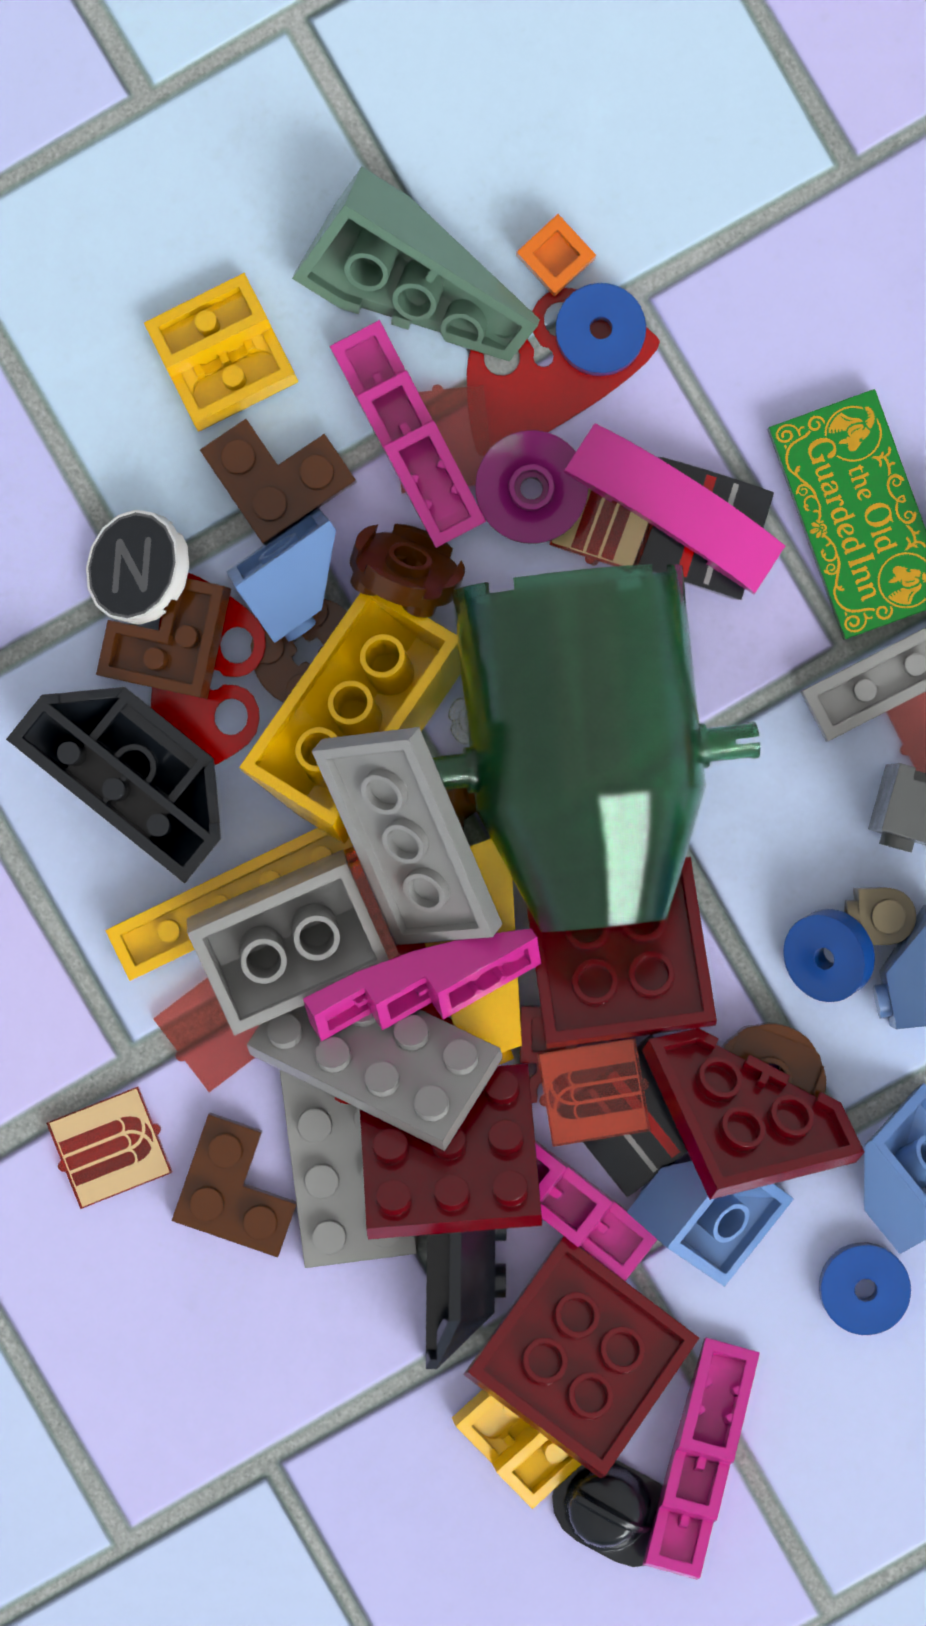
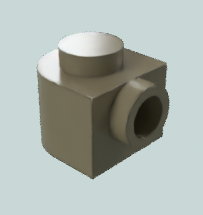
[844,887,916,945]

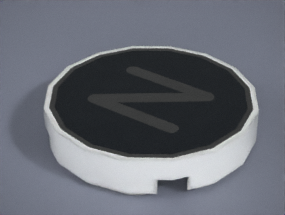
[86,510,189,625]

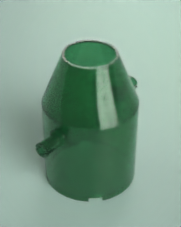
[432,564,760,932]

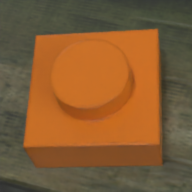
[516,214,596,297]

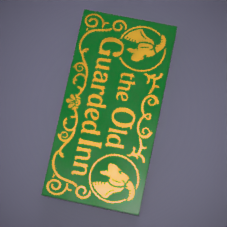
[767,389,926,640]

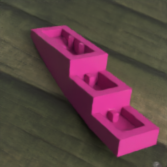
[329,320,486,548]
[303,928,541,1042]
[535,1140,657,1281]
[643,1338,760,1580]

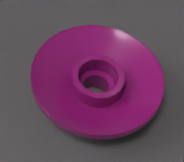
[475,430,588,544]

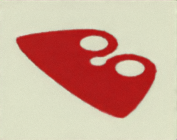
[467,288,660,456]
[151,573,266,765]

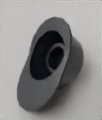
[552,1460,663,1567]

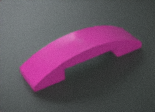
[564,423,785,594]

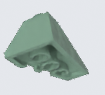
[292,166,540,361]

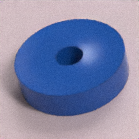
[555,283,646,376]
[783,909,875,1002]
[819,1242,911,1335]

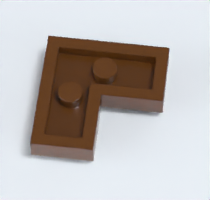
[200,419,357,545]
[96,578,231,699]
[171,1113,297,1258]

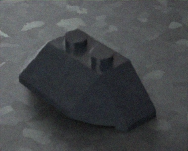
[6,687,221,883]
[426,1228,507,1369]

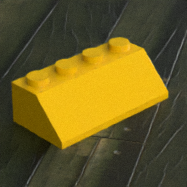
[239,593,471,844]

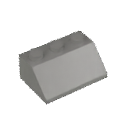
[187,850,390,1036]

